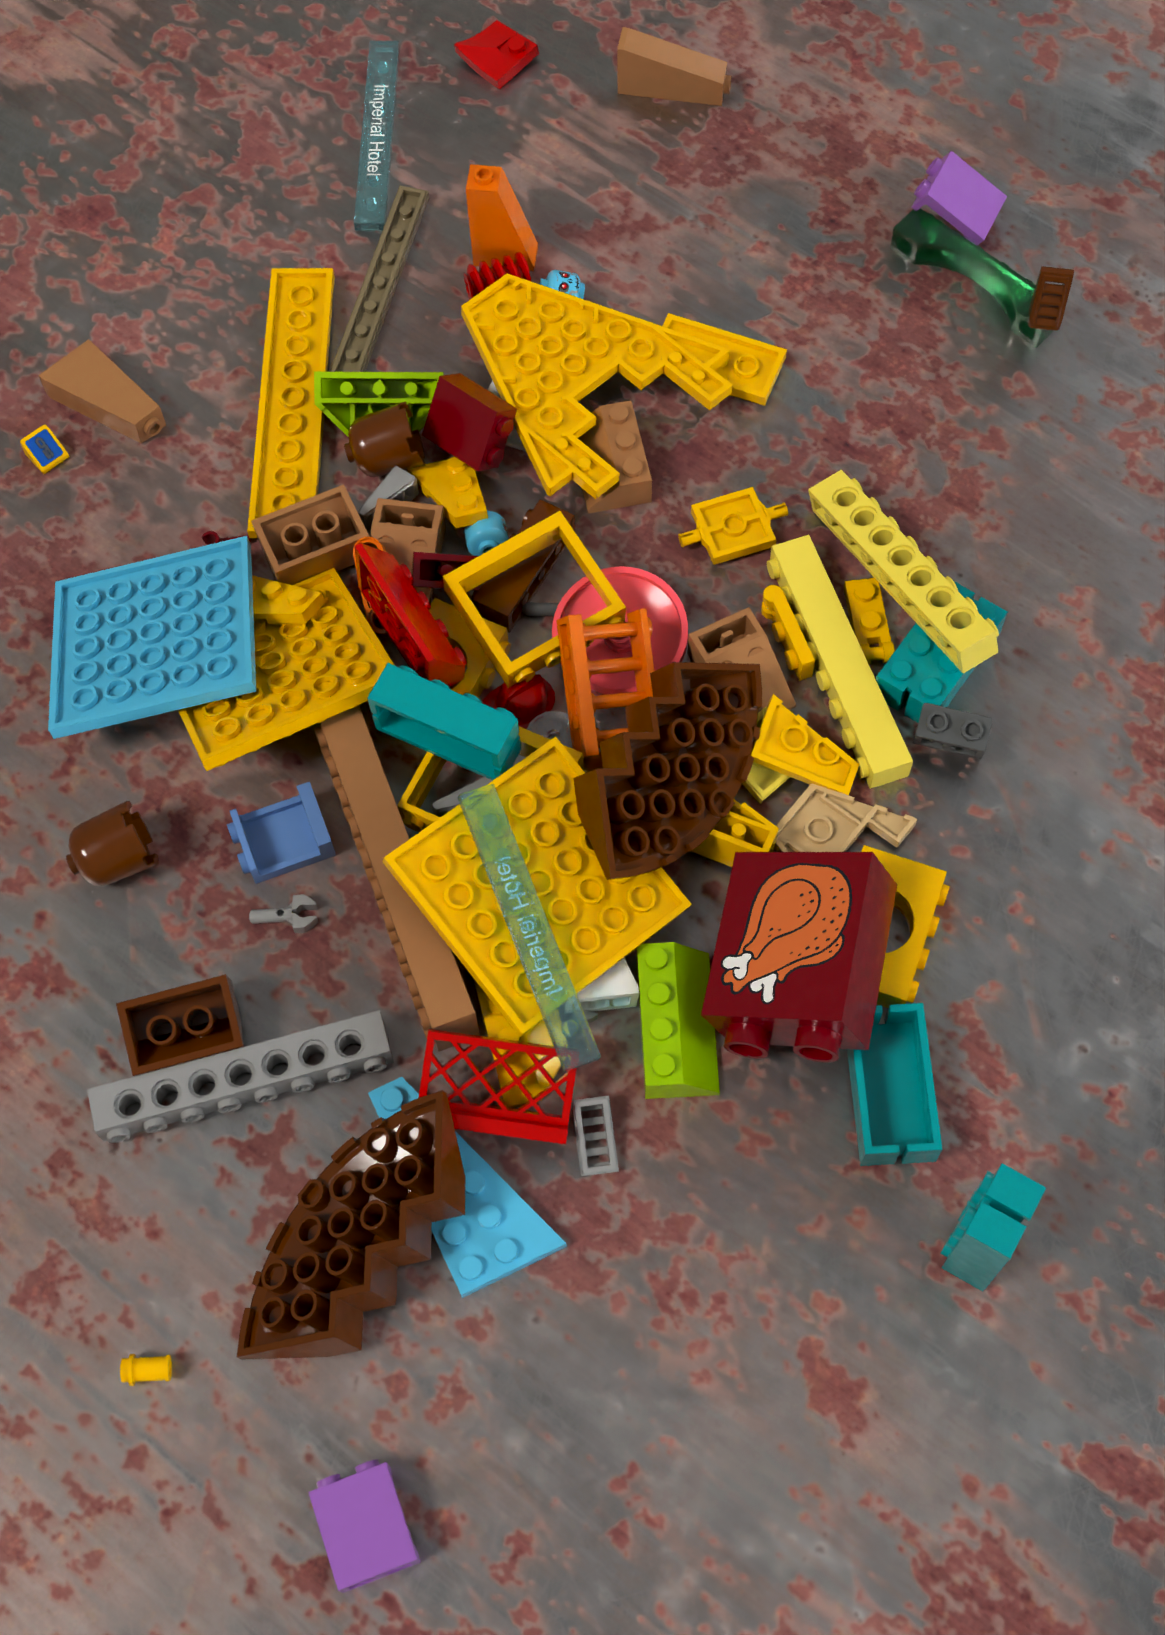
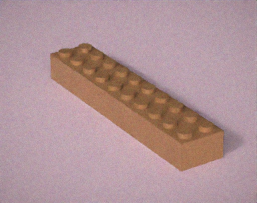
[314,705,480,1051]

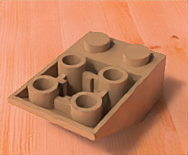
[370,498,446,605]
[687,607,796,713]

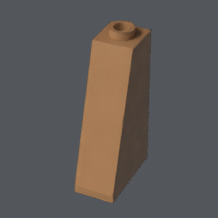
[617,27,732,106]
[38,339,166,444]

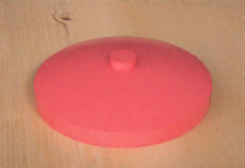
[552,566,688,696]

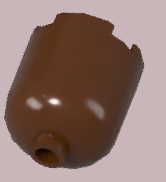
[344,401,425,477]
[66,801,159,886]

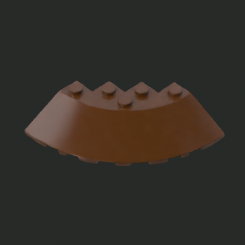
[573,662,762,880]
[237,1090,466,1359]

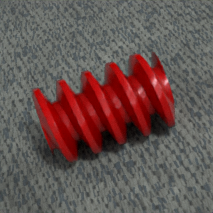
[464,252,531,300]

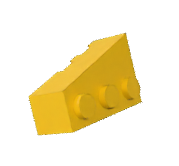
[692,799,779,867]

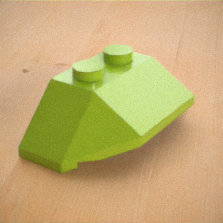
[314,371,444,437]

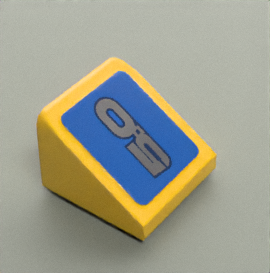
[20,424,70,475]

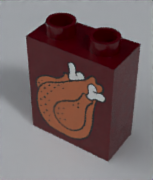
[701,852,897,1062]

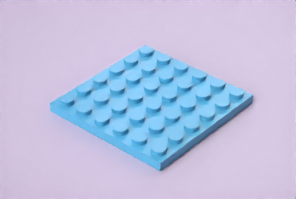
[48,536,257,739]

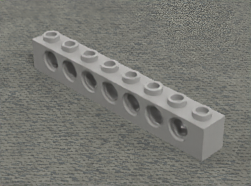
[87,1010,394,1143]

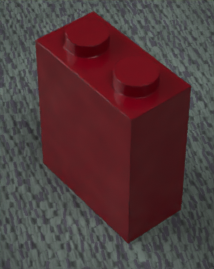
[422,373,517,472]

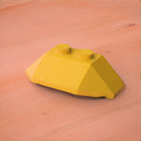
[473,978,568,1108]

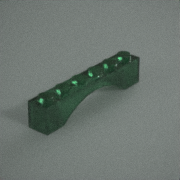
[890,208,1054,348]

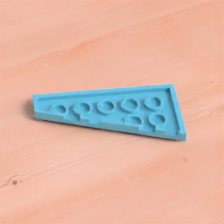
[368,1077,567,1298]

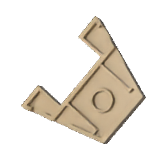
[774,783,917,852]

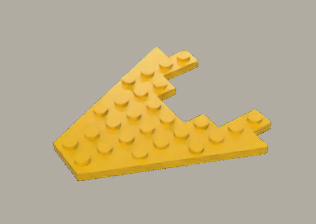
[461,273,733,499]

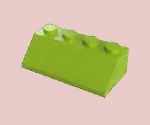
[636,942,720,1099]

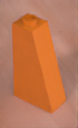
[466,164,538,271]

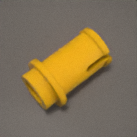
[120,1354,172,1386]

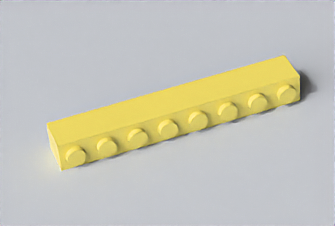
[767,535,913,789]

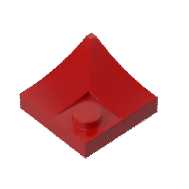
[454,20,539,90]

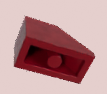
[412,552,480,591]

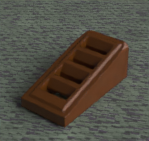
[1028,266,1074,331]

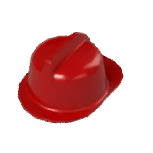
[482,674,555,729]

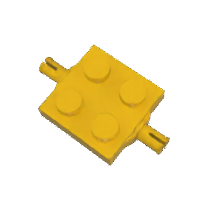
[678,487,788,565]

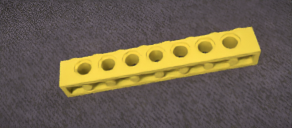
[808,470,999,674]

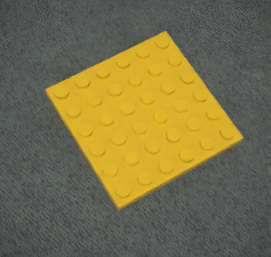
[178,568,394,771]
[382,736,692,1037]

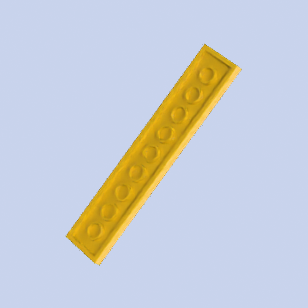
[247,268,335,538]

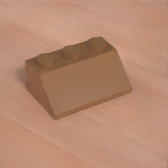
[578,400,652,514]
[251,484,369,585]

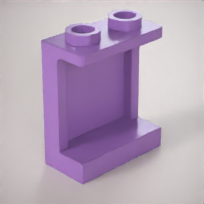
[911,151,1007,254]
[308,1459,421,1593]

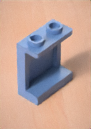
[227,781,336,884]

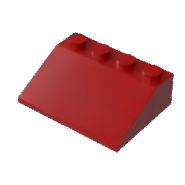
[354,543,467,687]

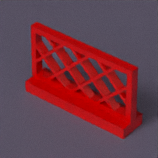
[418,1029,579,1144]

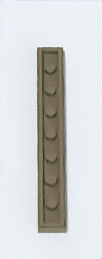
[329,185,429,372]

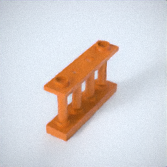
[556,608,654,758]

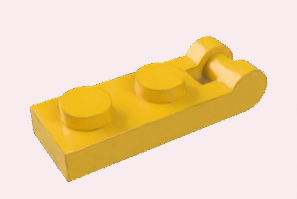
[843,578,895,665]
[761,585,815,681]

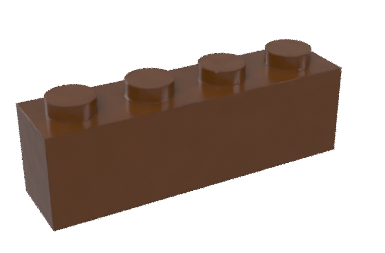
[472,499,575,633]

